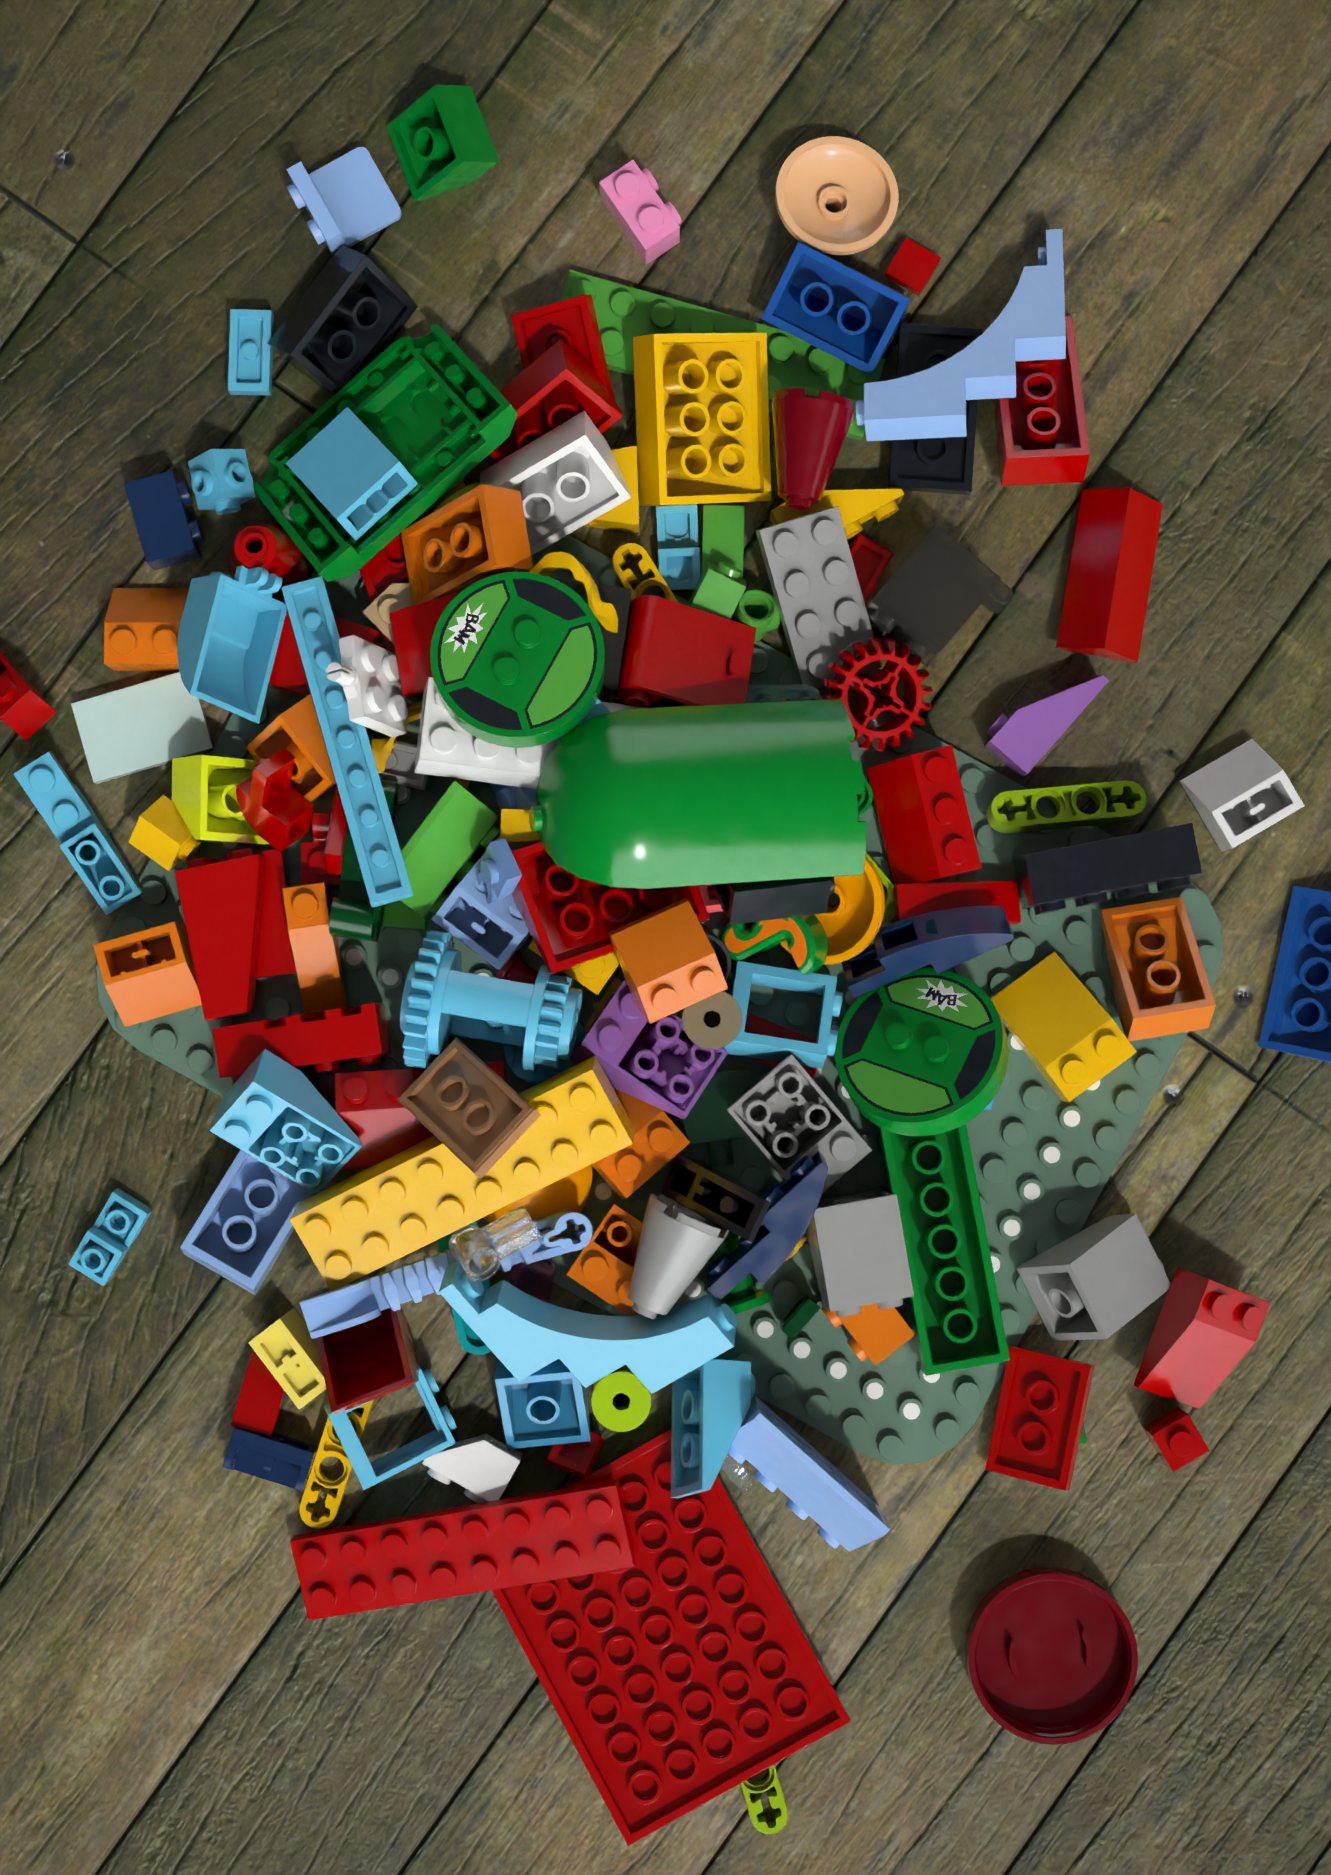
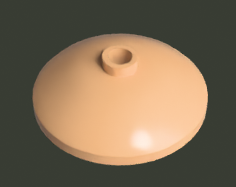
[775,136,899,255]

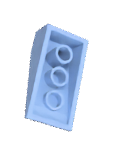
[180,1150,315,1295]

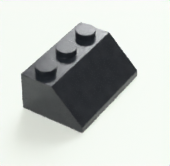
[267,245,418,396]

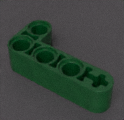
[329,779,399,942]

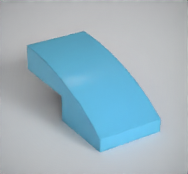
[656,504,700,591]

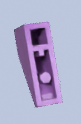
[985,675,1109,778]

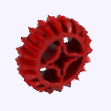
[820,637,933,751]

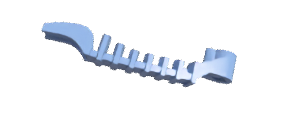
[299,1211,593,1339]

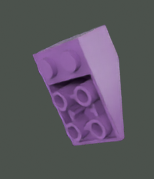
[570,980,728,1119]

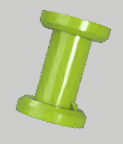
[591,1364,651,1432]

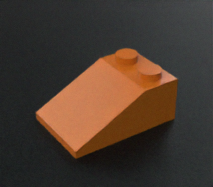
[401,484,533,606]
[1100,897,1216,1042]
[591,1088,690,1200]

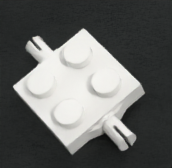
[326,635,415,737]

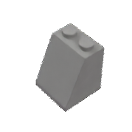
[806,1189,914,1317]
[1017,1213,1171,1341]

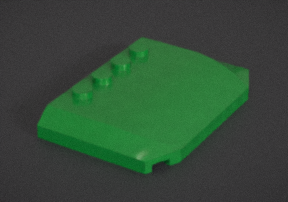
[253,324,518,582]

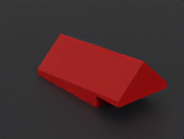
[1055,488,1163,663]

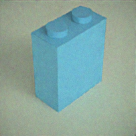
[286,407,418,540]

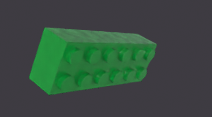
[876,1124,1010,1376]

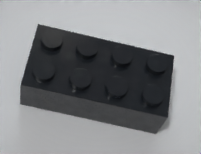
[1013,823,1202,915]

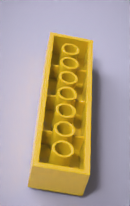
[289,1056,635,1291]

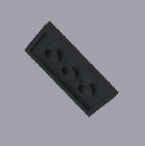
[888,323,983,495]

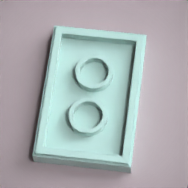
[71,672,214,784]

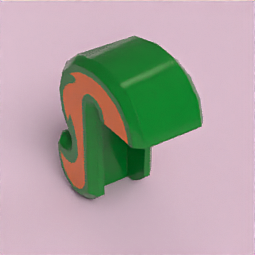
[720,914,828,975]

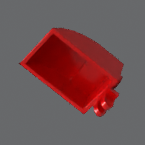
[316,1280,419,1414]

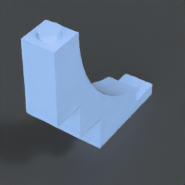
[856,229,1066,441]

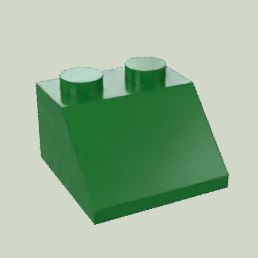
[386,85,499,201]

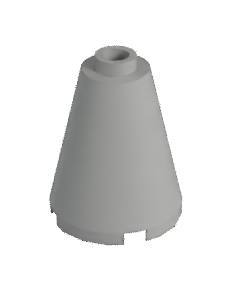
[628,1194,729,1319]

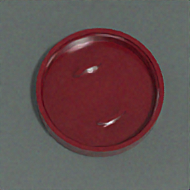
[965,1567,1138,1745]

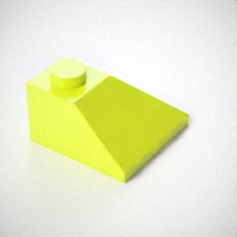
[171,755,269,845]

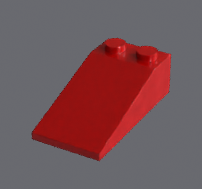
[990,316,1090,486]

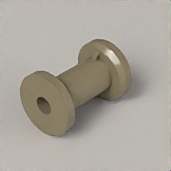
[682,991,742,1049]

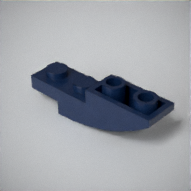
[841,906,1014,998]
[706,1151,828,1301]

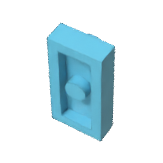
[228,309,274,396]

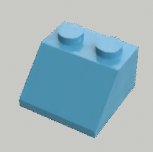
[495,1358,591,1449]

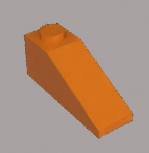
[282,882,347,1014]

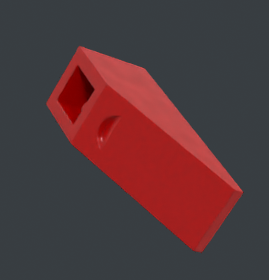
[0,649,57,741]

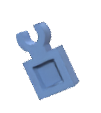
[477,838,522,904]

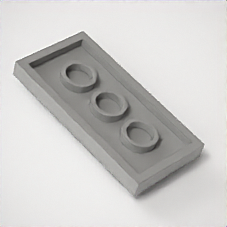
[756,506,882,692]

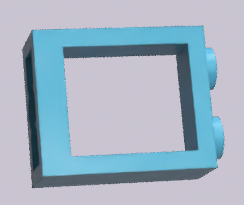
[723,961,843,1069]
[323,1366,457,1490]

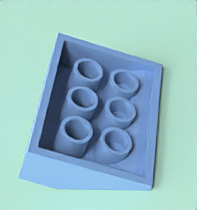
[728,1395,890,1552]

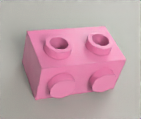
[599,159,682,265]

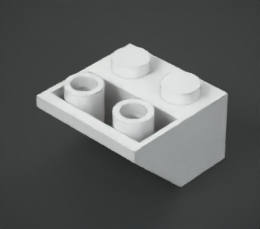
[1180,739,1305,852]

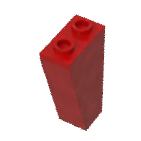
[175,849,266,1021]

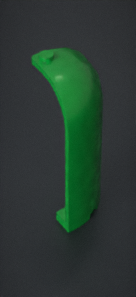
[529,699,867,889]

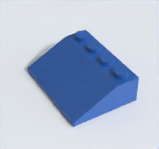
[1258,886,1331,1064]

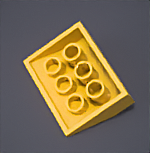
[633,332,772,506]

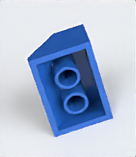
[761,242,912,375]

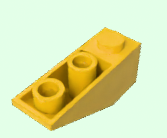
[770,489,904,540]

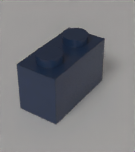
[124,470,205,570]

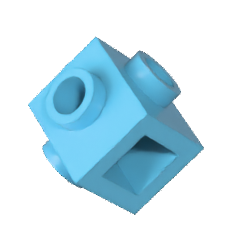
[188,449,255,515]

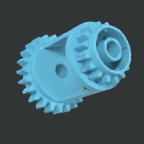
[400,930,582,1072]

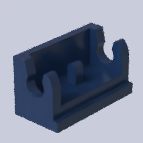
[223,1427,318,1493]

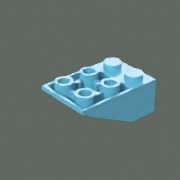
[210,1049,363,1194]

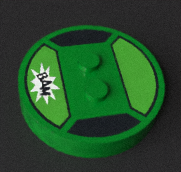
[430,572,605,748]
[835,968,1009,1136]

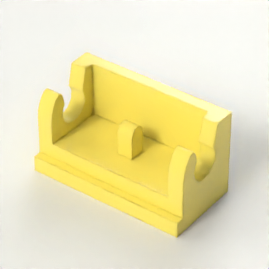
[248,1308,326,1409]

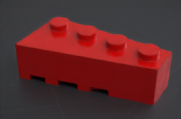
[212,1002,391,1085]

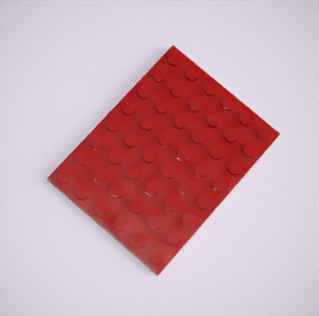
[492,1427,851,1846]

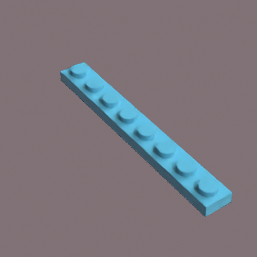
[281,576,413,908]

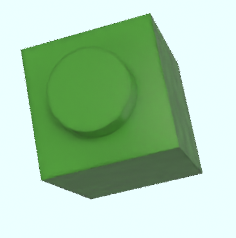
[686,561,746,619]

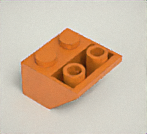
[93,921,202,1027]
[566,1204,643,1316]

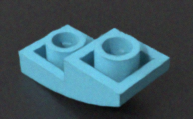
[68,1188,153,1286]

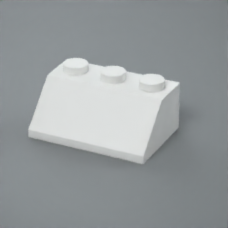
[480,411,631,556]

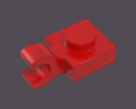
[301,813,341,885]

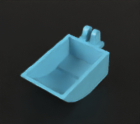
[177,566,287,724]

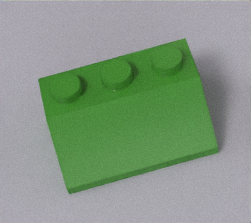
[400,781,501,921]

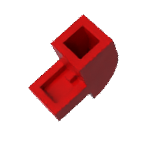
[236,748,314,853]

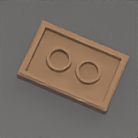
[397,1037,541,1179]

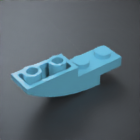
[13,750,142,915]

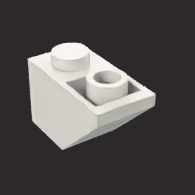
[422,1434,523,1503]

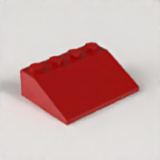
[511,842,710,974]

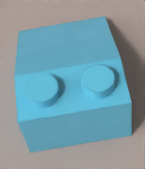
[671,1359,755,1498]

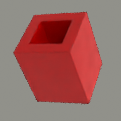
[1142,1407,1210,1472]

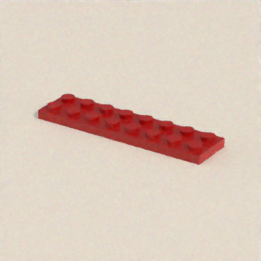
[290,1480,636,1620]

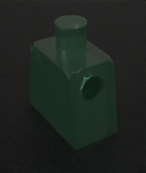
[682,1068,751,1167]

